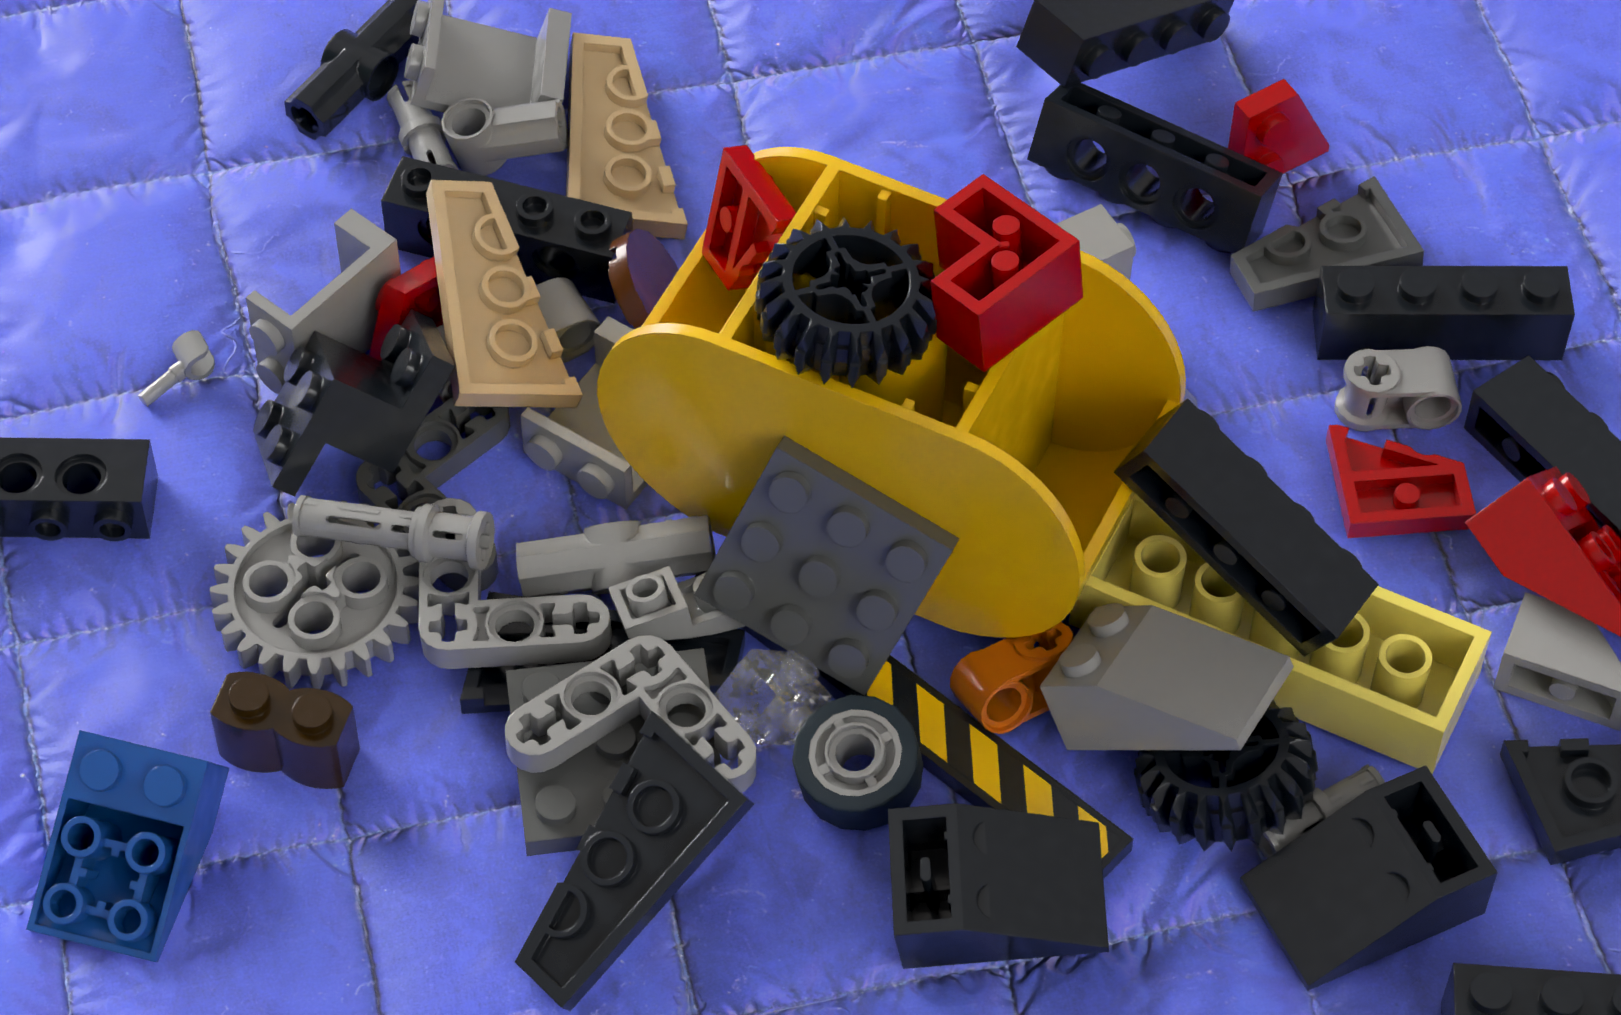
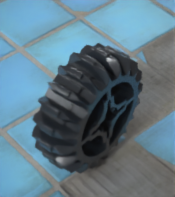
[754,217,937,388]
[1134,699,1318,852]

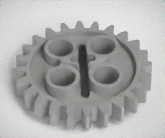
[210,501,419,689]

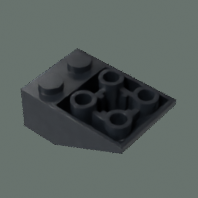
[1240,765,1498,991]
[888,803,1109,969]

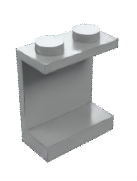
[404,0,572,112]
[246,208,401,394]
[520,316,647,509]

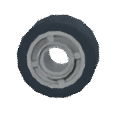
[792,695,923,831]

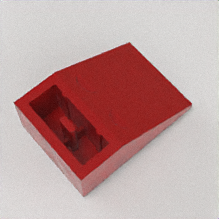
[1465,467,1621,637]

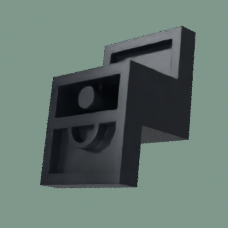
[253,309,455,497]

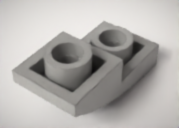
[608,566,745,640]

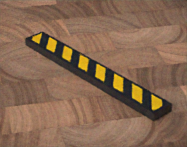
[694,574,1134,879]

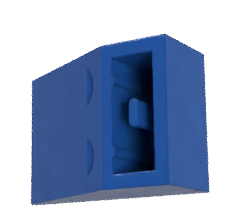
[26,730,229,962]

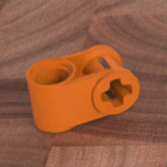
[950,622,1074,734]

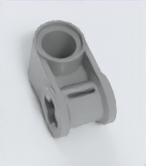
[1335,346,1462,432]

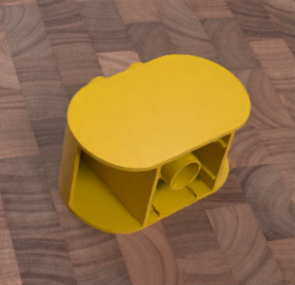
[597,147,1186,638]

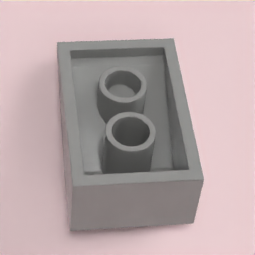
[1040,603,1294,750]

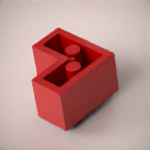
[931,174,1083,372]

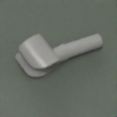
[138,330,215,407]

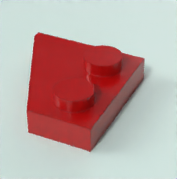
[1228,79,1330,174]
[701,145,797,291]
[1326,425,1476,538]

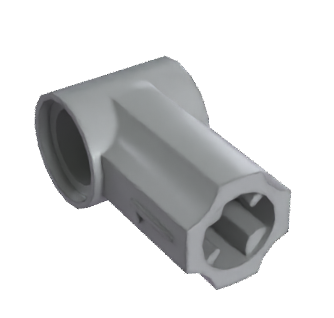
[441,97,568,176]

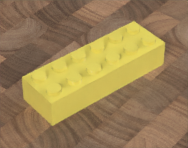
[1069,494,1492,774]

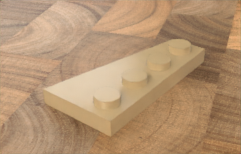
[566,32,688,239]
[426,180,583,408]

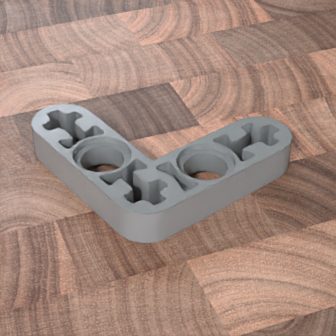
[418,498,612,669]
[505,635,756,792]

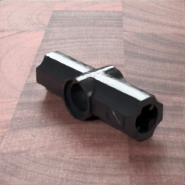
[284,0,419,140]

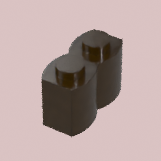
[210,672,360,789]

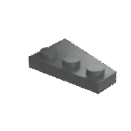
[1230,176,1424,312]

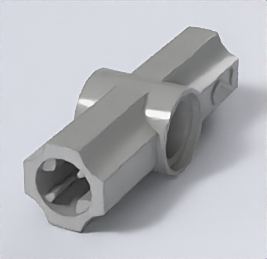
[516,515,716,597]

